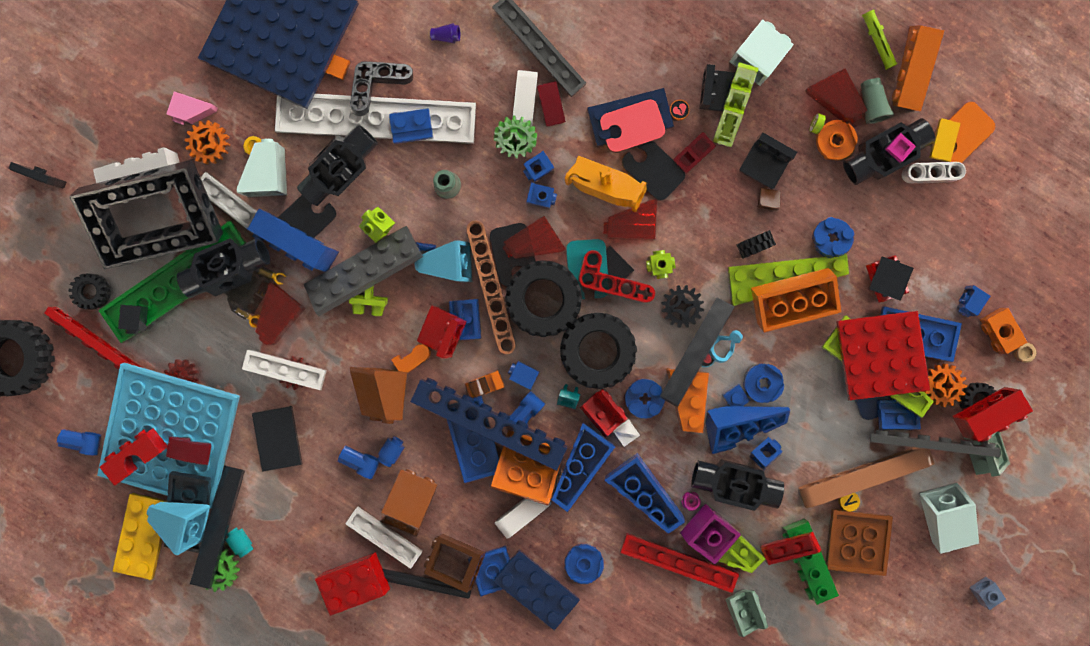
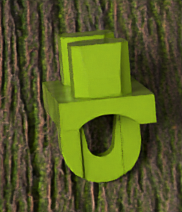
[349,286,388,316]

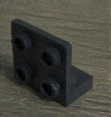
[699,64,735,112]
[739,132,798,189]

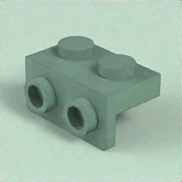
[725,589,768,637]

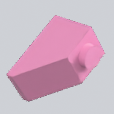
[167,92,218,125]

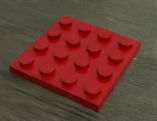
[836,311,930,401]

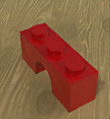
[100,428,167,486]

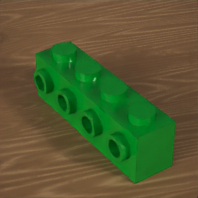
[782,518,839,605]

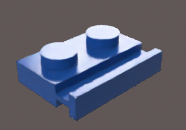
[389,108,434,144]
[449,299,481,340]
[877,400,921,430]

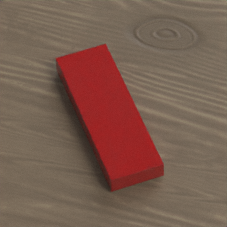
[760,532,821,565]

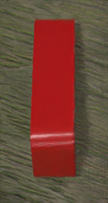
[578,250,655,303]

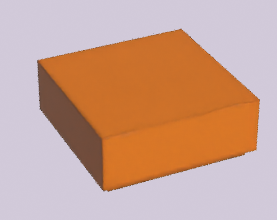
[325,55,350,80]

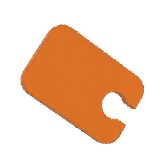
[949,102,996,163]

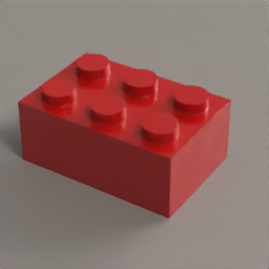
[952,387,1033,442]
[315,552,390,616]

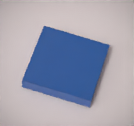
[468,545,510,597]

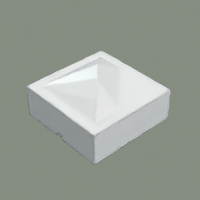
[613,419,640,447]

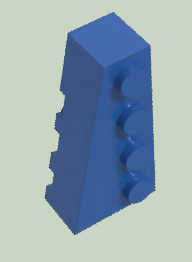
[247,209,339,272]
[552,423,616,512]
[605,453,685,534]

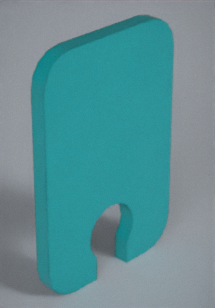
[566,239,609,299]

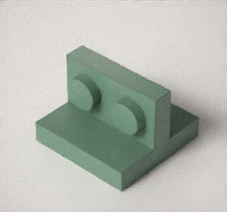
[964,431,1010,477]

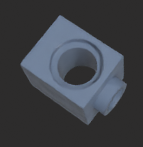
[969,577,1006,610]

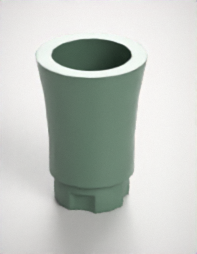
[860,78,894,124]
[433,170,461,199]

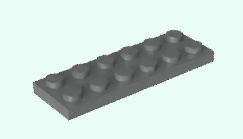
[304,226,423,316]

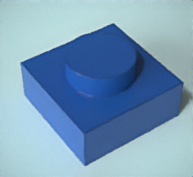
[722,384,750,406]

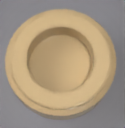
[1014,343,1036,362]

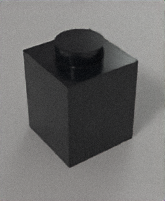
[118,305,148,334]

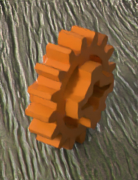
[185,120,230,165]
[924,364,967,407]

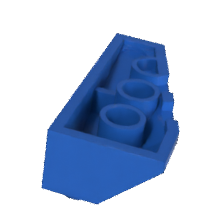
[705,406,790,454]

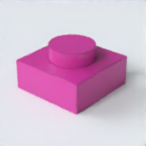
[885,133,916,163]

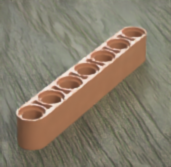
[467,220,516,354]
[798,447,935,508]

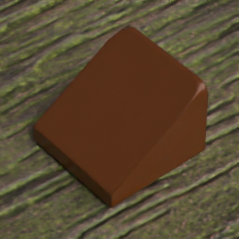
[757,188,781,211]

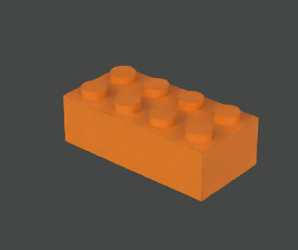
[751,268,841,332]

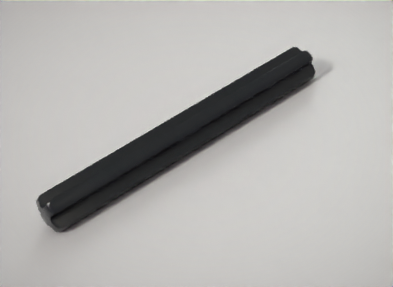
[382,568,472,599]

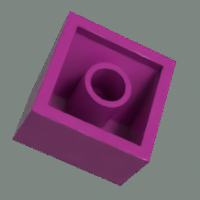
[680,503,741,564]

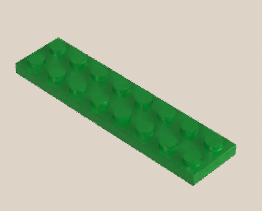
[98,221,246,343]

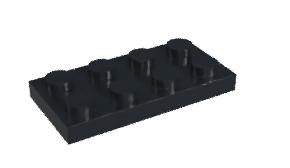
[164,471,211,553]

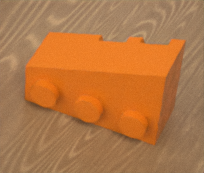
[666,368,709,433]

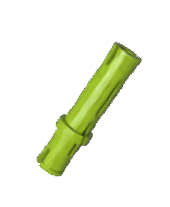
[862,9,898,70]

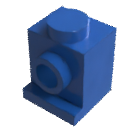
[523,151,554,183]
[526,182,557,209]
[957,285,991,317]
[749,437,783,471]

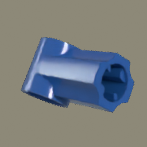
[510,391,545,423]
[57,429,102,455]
[337,446,380,479]

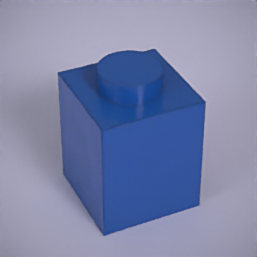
[508,361,539,390]

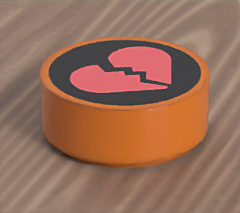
[669,100,690,121]

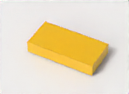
[929,118,961,162]

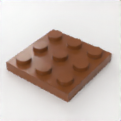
[826,509,893,576]

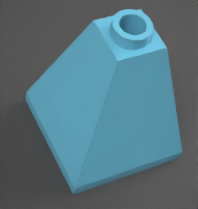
[414,240,473,282]
[147,502,210,555]

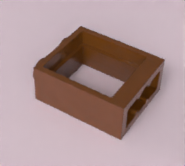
[424,534,486,593]

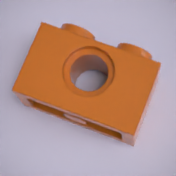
[979,308,1028,354]

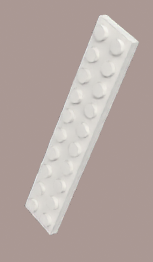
[275,94,476,144]

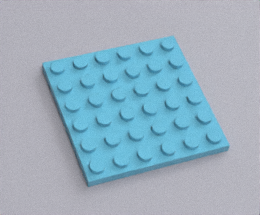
[97,363,240,508]

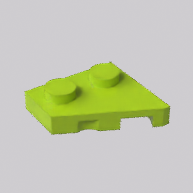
[718,535,765,573]

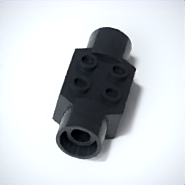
[843,118,935,185]
[297,124,378,206]
[177,238,271,298]
[691,459,784,511]

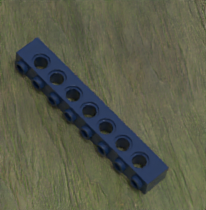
[410,377,568,471]

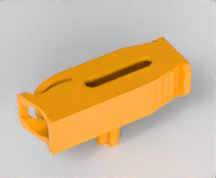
[565,156,647,212]

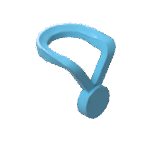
[709,330,743,363]

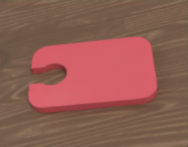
[600,99,665,152]

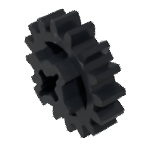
[661,285,704,328]

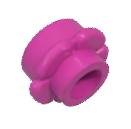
[681,492,701,511]

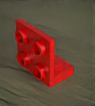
[417,306,467,359]

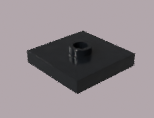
[9,162,67,189]

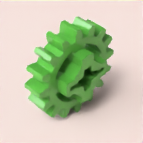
[494,115,537,158]
[206,549,240,592]

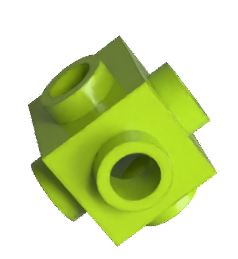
[359,207,395,243]
[646,250,676,279]

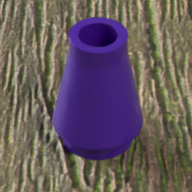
[430,23,461,44]

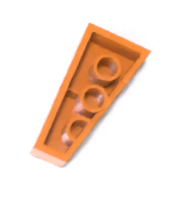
[892,25,945,112]

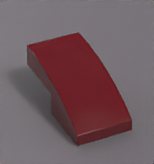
[537,81,566,127]
[673,132,716,174]
[166,436,211,465]

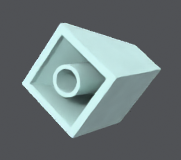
[729,20,794,86]
[237,139,287,197]
[919,483,979,554]

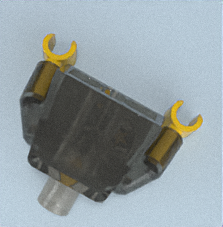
[225,267,286,328]

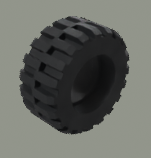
[505,260,582,337]
[560,313,637,389]
[0,320,55,397]

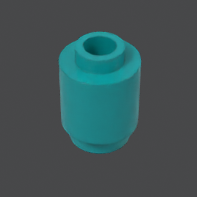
[225,527,254,558]

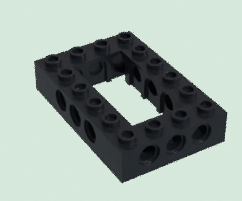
[69,159,223,270]

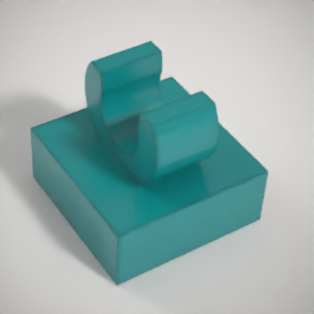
[557,384,580,409]

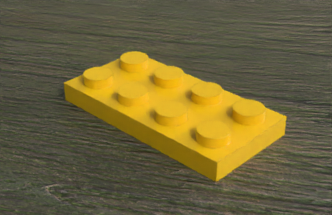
[113,493,167,580]

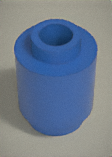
[377,436,405,467]

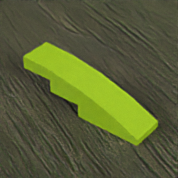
[713,62,758,147]

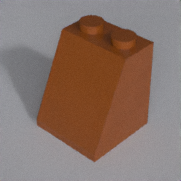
[350,367,407,424]
[380,469,438,537]

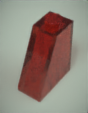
[805,68,867,123]
[603,199,657,241]
[502,216,566,259]
[255,283,306,345]

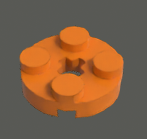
[816,120,858,161]

